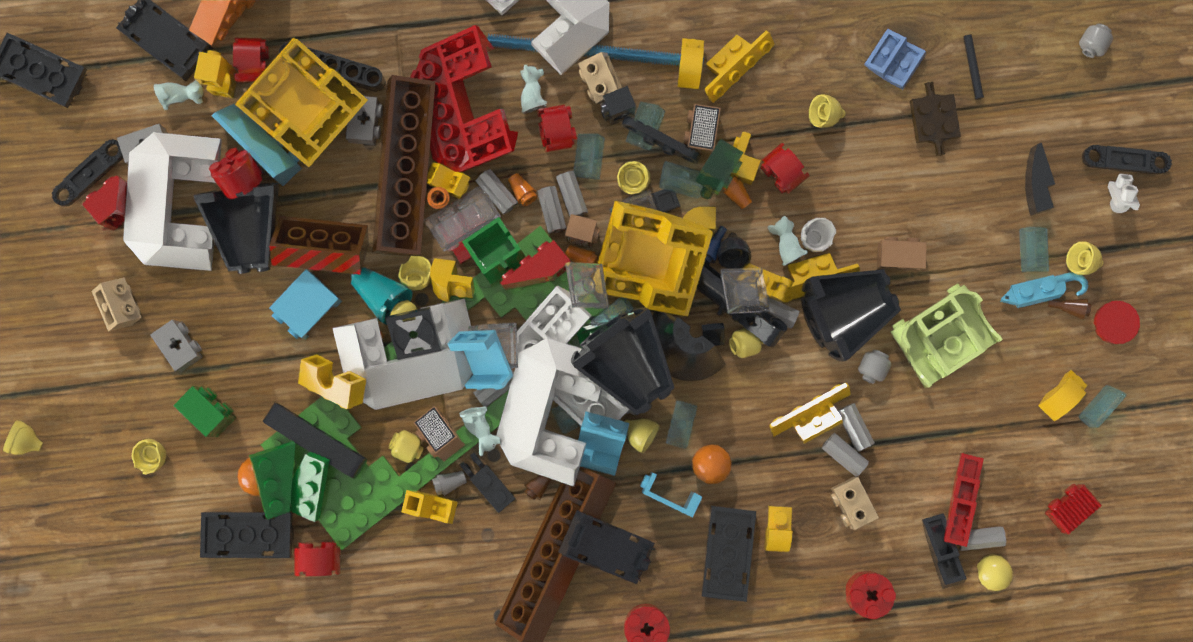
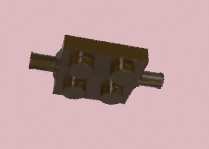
[910,82,961,156]

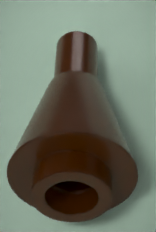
[1048,299,1092,320]
[524,475,551,500]

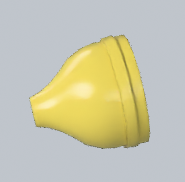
[809,94,845,128]
[1066,242,1103,275]
[624,419,660,453]
[3,420,43,455]

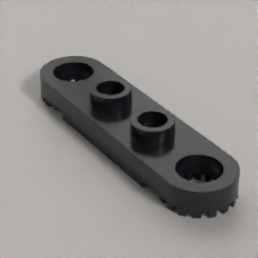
[621,116,701,164]
[52,139,123,207]
[1082,145,1172,175]

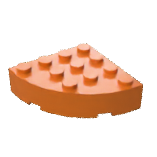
[189,0,256,45]

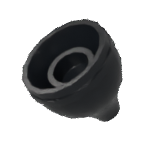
[718,233,752,269]

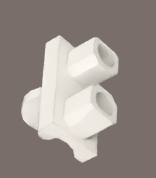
[1108,174,1140,213]

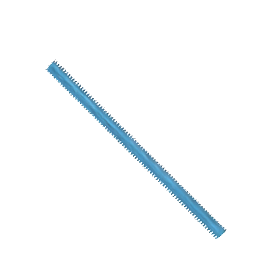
[487,34,704,66]

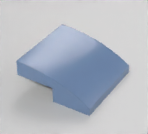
[864,29,926,90]

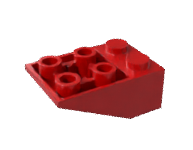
[500,240,572,290]

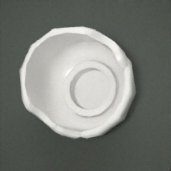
[801,218,836,252]

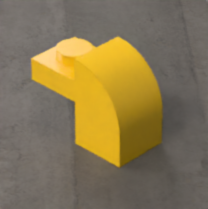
[677,38,704,89]
[724,132,761,185]
[427,162,470,199]
[683,207,716,232]
[430,258,475,302]
[1038,370,1087,421]
[401,490,458,524]
[764,506,792,552]

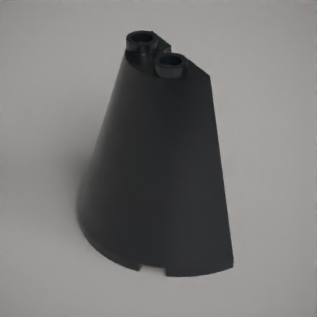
[194,182,279,274]
[801,269,901,361]
[571,307,675,415]
[652,311,726,381]

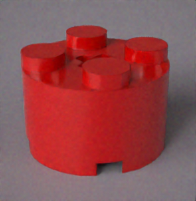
[233,37,269,82]
[537,104,577,153]
[760,143,810,194]
[209,148,264,199]
[294,542,340,576]
[845,571,896,619]
[624,603,670,642]

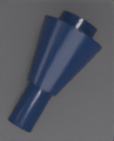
[705,226,727,265]

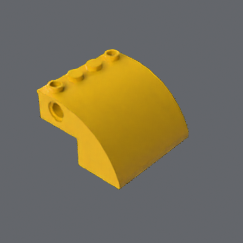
[235,38,368,167]
[592,201,713,316]

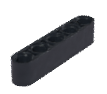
[279,42,386,92]
[263,402,367,479]

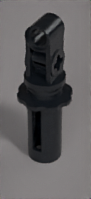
[696,261,788,347]

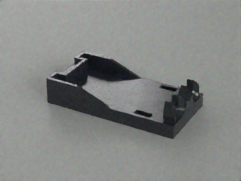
[116,0,213,81]
[0,33,87,108]
[701,506,756,602]
[559,510,655,584]
[200,511,294,558]

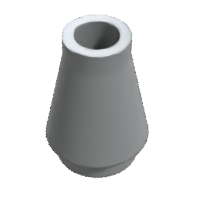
[432,471,467,496]

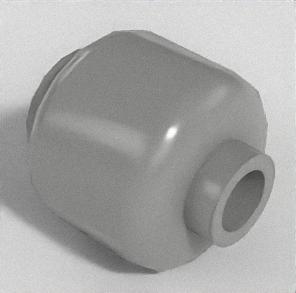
[1079,24,1113,58]
[858,349,891,384]

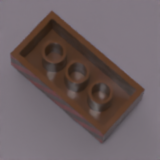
[269,216,369,275]

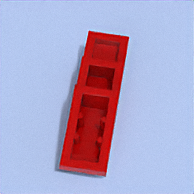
[944,453,984,547]

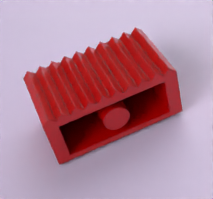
[1045,484,1102,534]

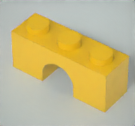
[194,50,239,98]
[298,354,366,409]

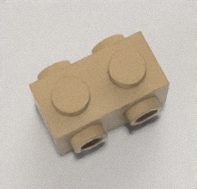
[579,52,622,104]
[91,278,141,331]
[830,477,879,530]

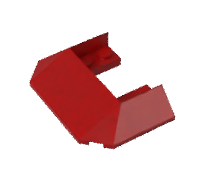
[410,25,518,173]

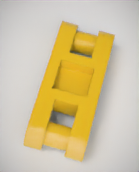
[736,263,793,302]

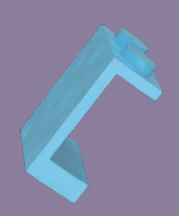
[269,269,342,340]
[447,330,513,390]
[578,411,629,476]
[640,472,702,517]

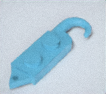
[1000,272,1088,308]

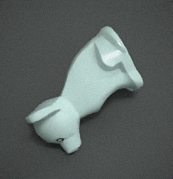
[520,65,547,114]
[154,80,204,110]
[767,216,808,266]
[459,406,501,456]

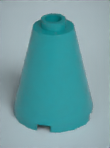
[351,267,413,325]

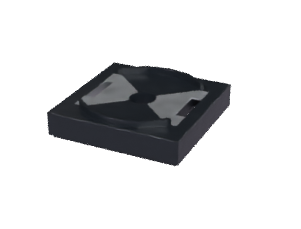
[386,307,442,360]

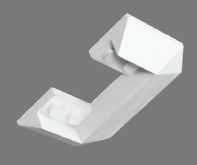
[487,0,609,75]
[123,132,222,271]
[514,286,629,426]
[333,298,473,410]
[496,338,602,486]

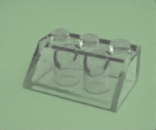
[424,187,501,251]

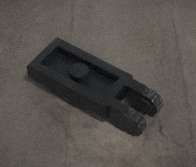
[460,452,516,513]

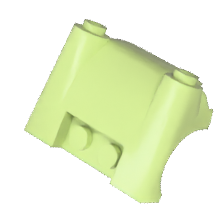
[891,283,1003,388]

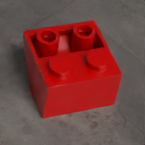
[82,175,127,231]

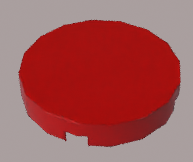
[1094,301,1140,344]

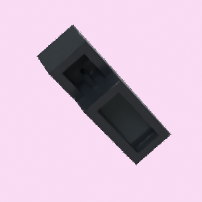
[1025,143,1055,216]
[922,513,967,589]

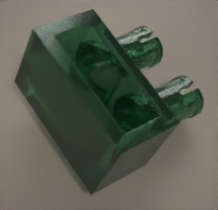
[695,139,744,199]

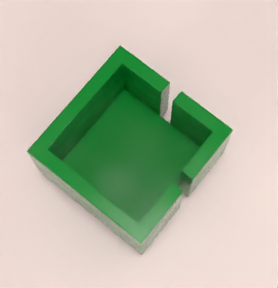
[462,217,526,284]
[173,386,236,437]

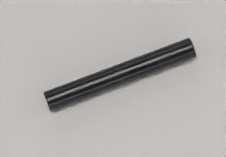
[963,34,984,100]

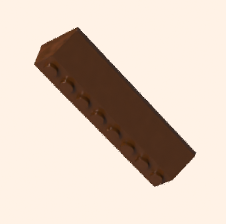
[372,75,435,256]
[495,466,616,642]

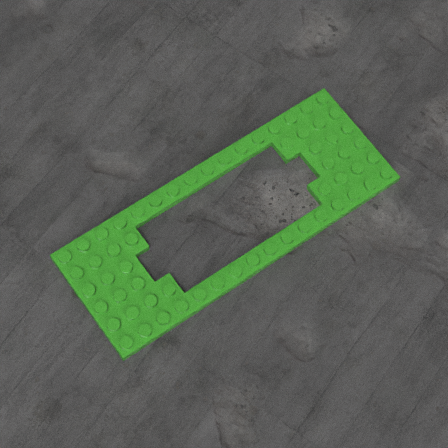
[260,226,614,550]

